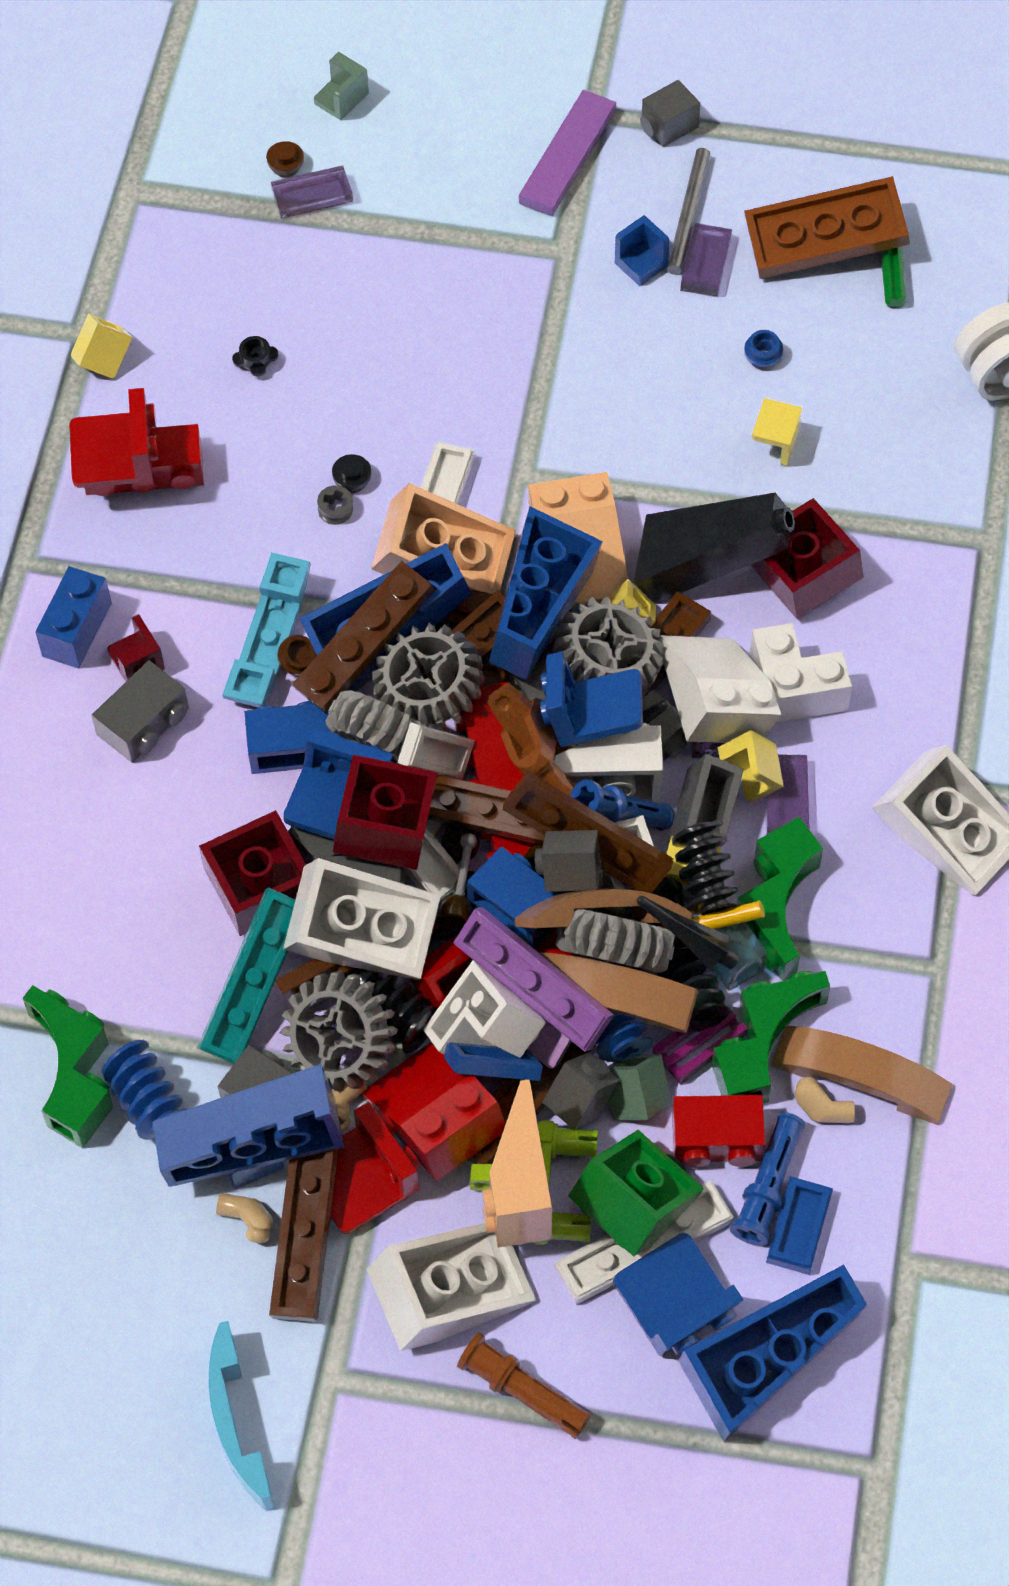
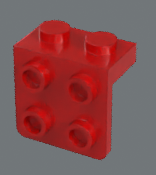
[69,388,159,488]
[330,1101,421,1234]

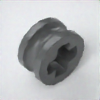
[317,485,353,525]

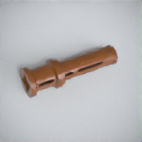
[457,1332,591,1439]

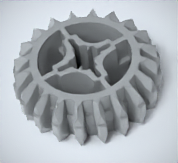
[552,596,664,693]
[372,623,485,731]
[325,690,421,764]
[555,908,675,973]
[279,971,399,1091]

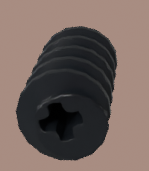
[671,820,741,915]
[658,936,730,1032]
[357,969,437,1054]

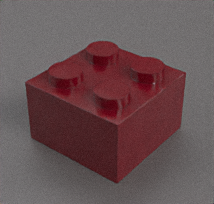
[751,498,864,619]
[332,754,438,870]
[199,810,306,936]

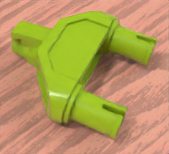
[470,1120,598,1245]

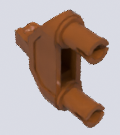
[487,682,578,796]

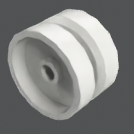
[954,302,1009,401]

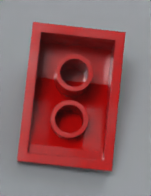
[361,1042,506,1182]

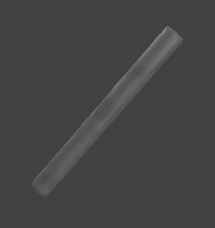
[667,148,710,275]

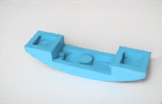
[222,552,311,707]
[208,1321,275,1511]

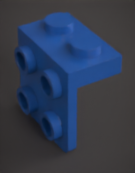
[540,651,643,747]
[283,728,393,839]
[613,1233,744,1356]

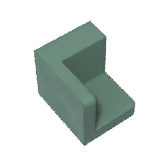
[314,51,369,121]
[608,1054,671,1120]

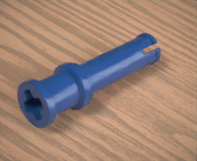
[570,780,675,831]
[729,1112,805,1246]

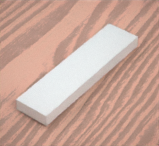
[554,1181,734,1305]

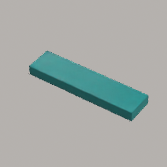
[197,888,295,1064]

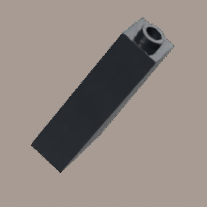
[633,492,795,603]

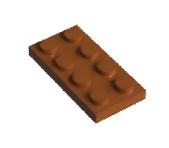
[744,176,910,279]

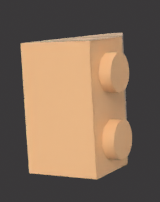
[528,472,628,608]
[371,483,516,594]
[482,1079,552,1248]

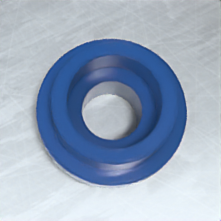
[744,330,783,367]

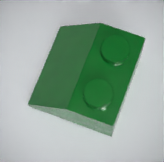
[567,1129,704,1257]

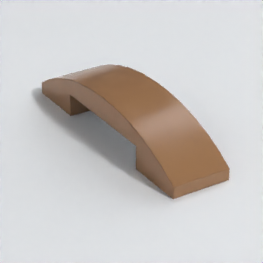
[515,889,692,928]
[538,952,698,1033]
[771,1025,952,1125]

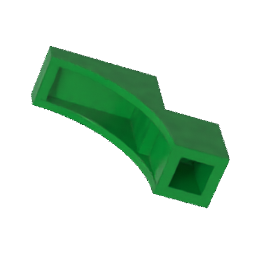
[736,817,823,981]
[712,971,830,1103]
[22,985,114,1149]

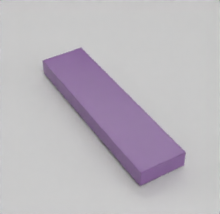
[519,90,616,216]
[453,907,614,1052]

